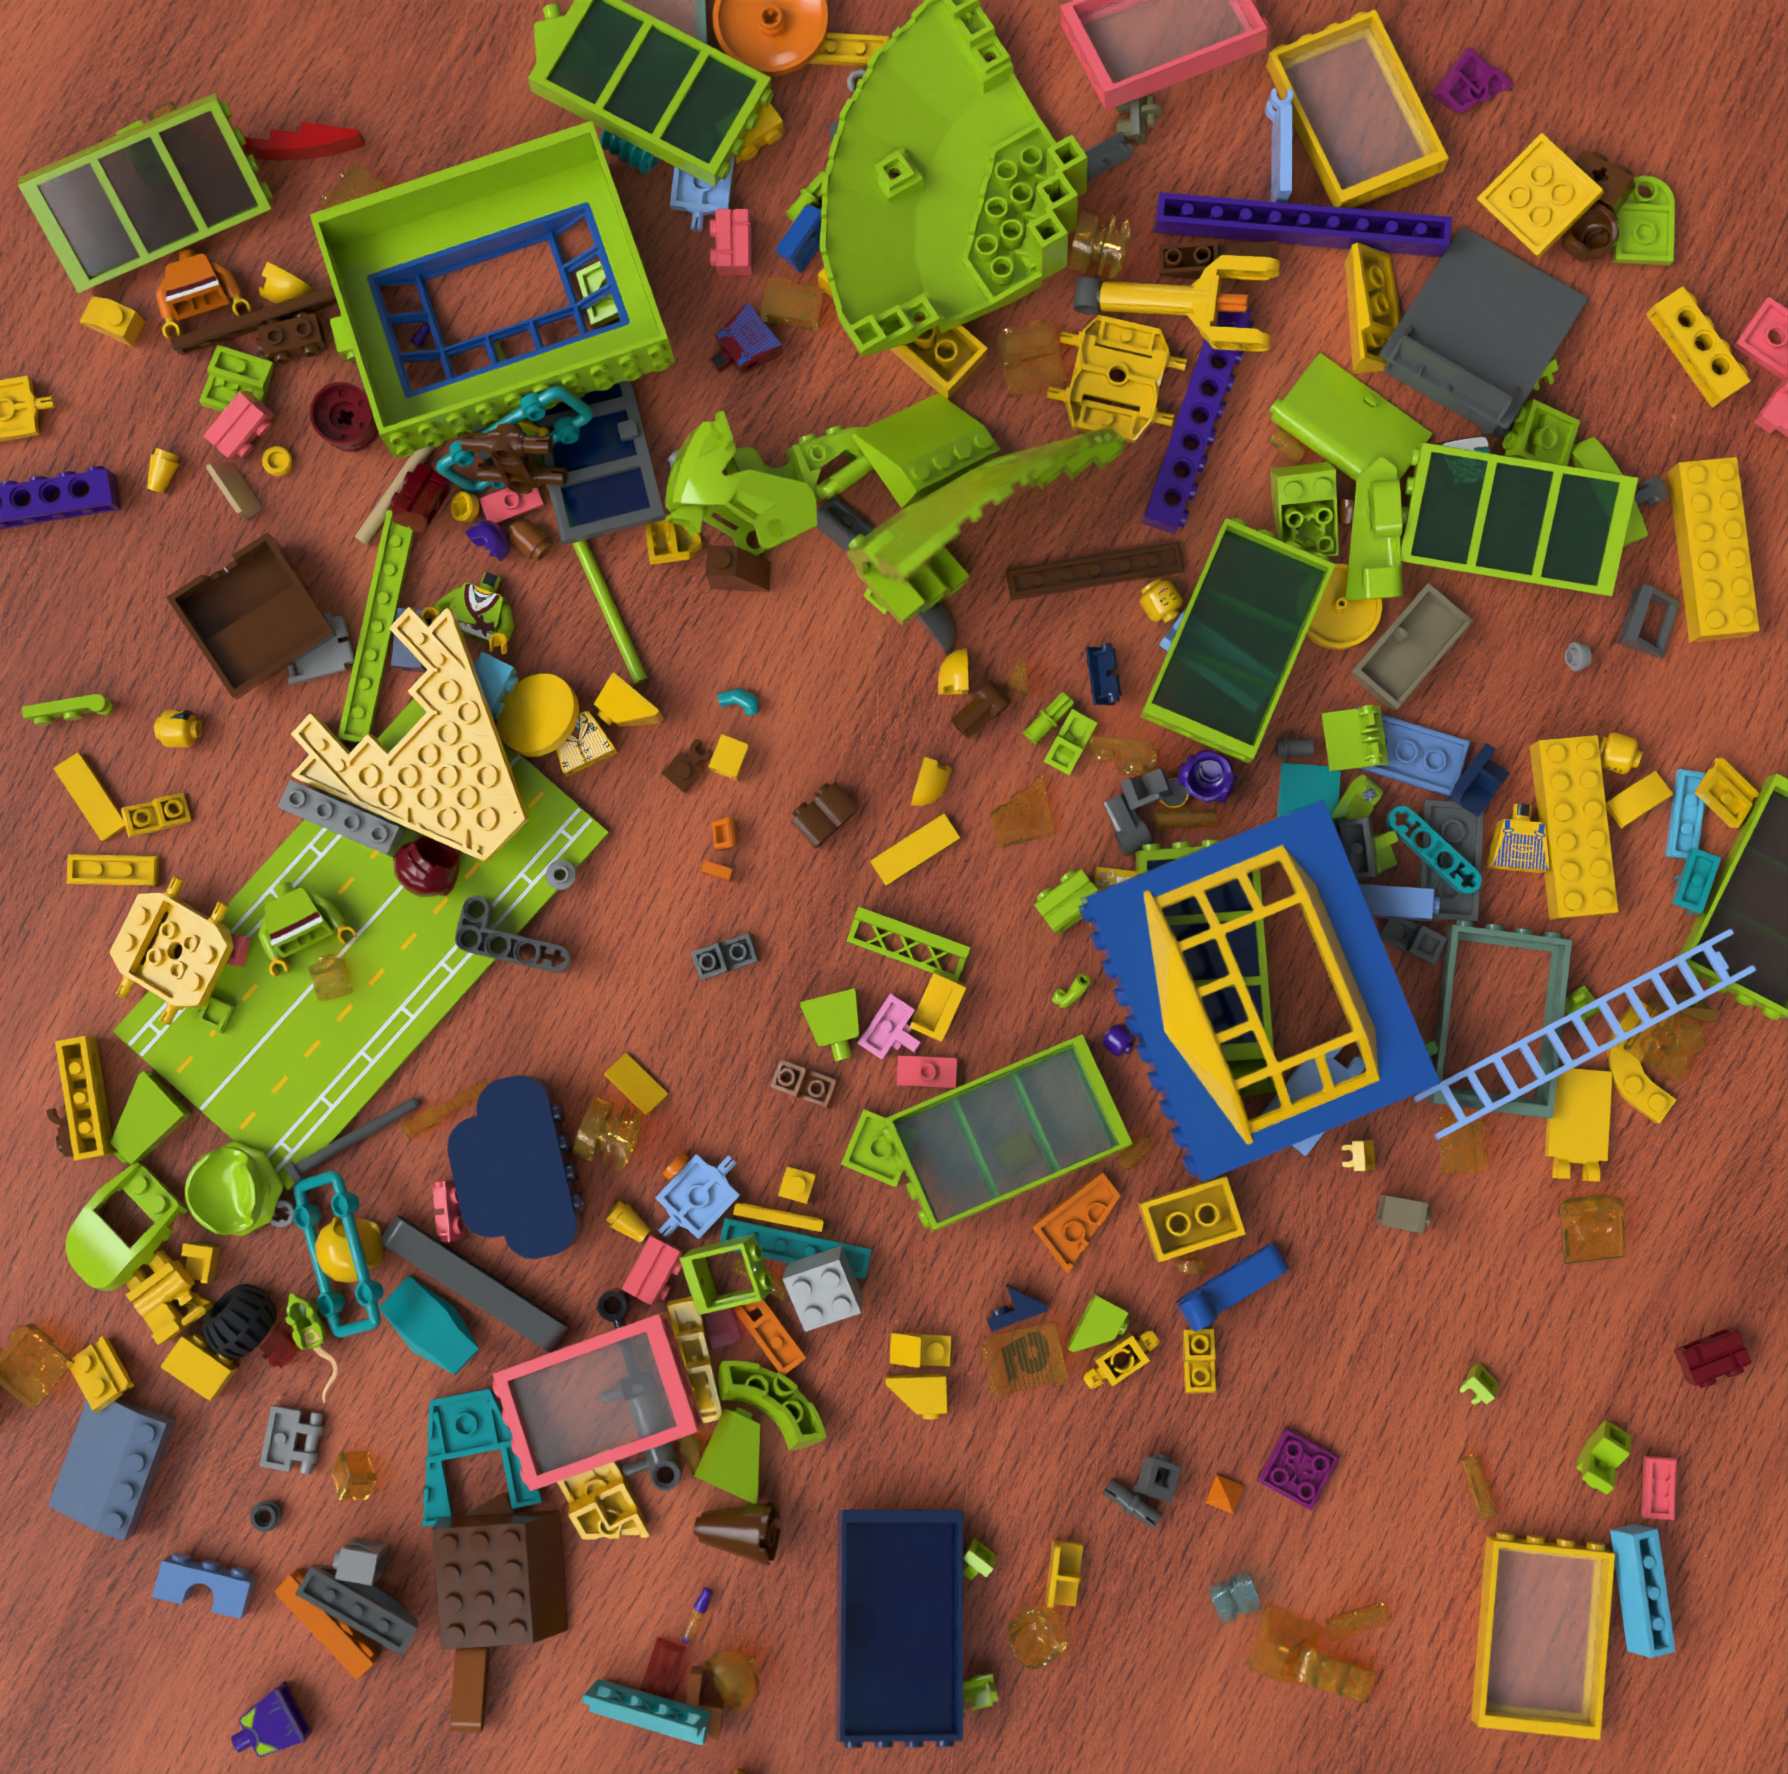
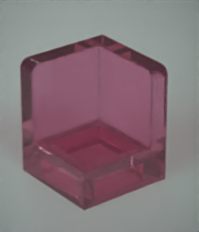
[704,1307,743,1349]

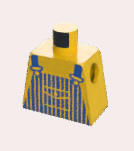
[1486,804,1550,873]

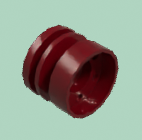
[310,382,379,452]

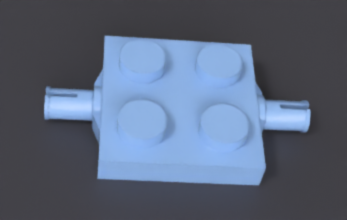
[670,132,735,232]
[655,1154,740,1239]

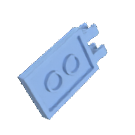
[1265,88,1293,203]
[1259,1038,1365,1156]

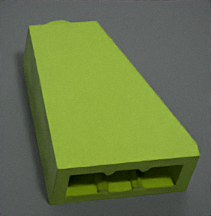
[110,1071,192,1165]
[694,1407,760,1504]

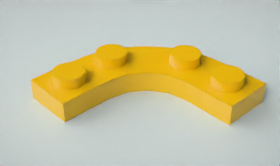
[1607,1000,1676,1124]

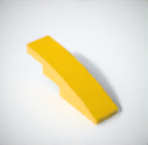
[667,1296,723,1423]

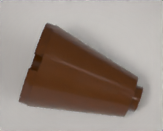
[694,1502,780,1566]

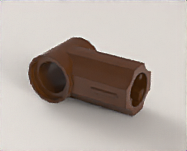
[951,680,1012,739]

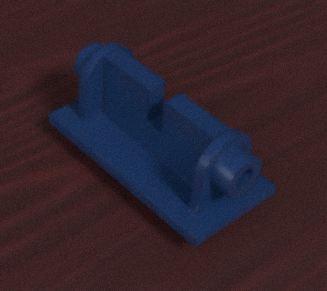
[1086,643,1122,706]

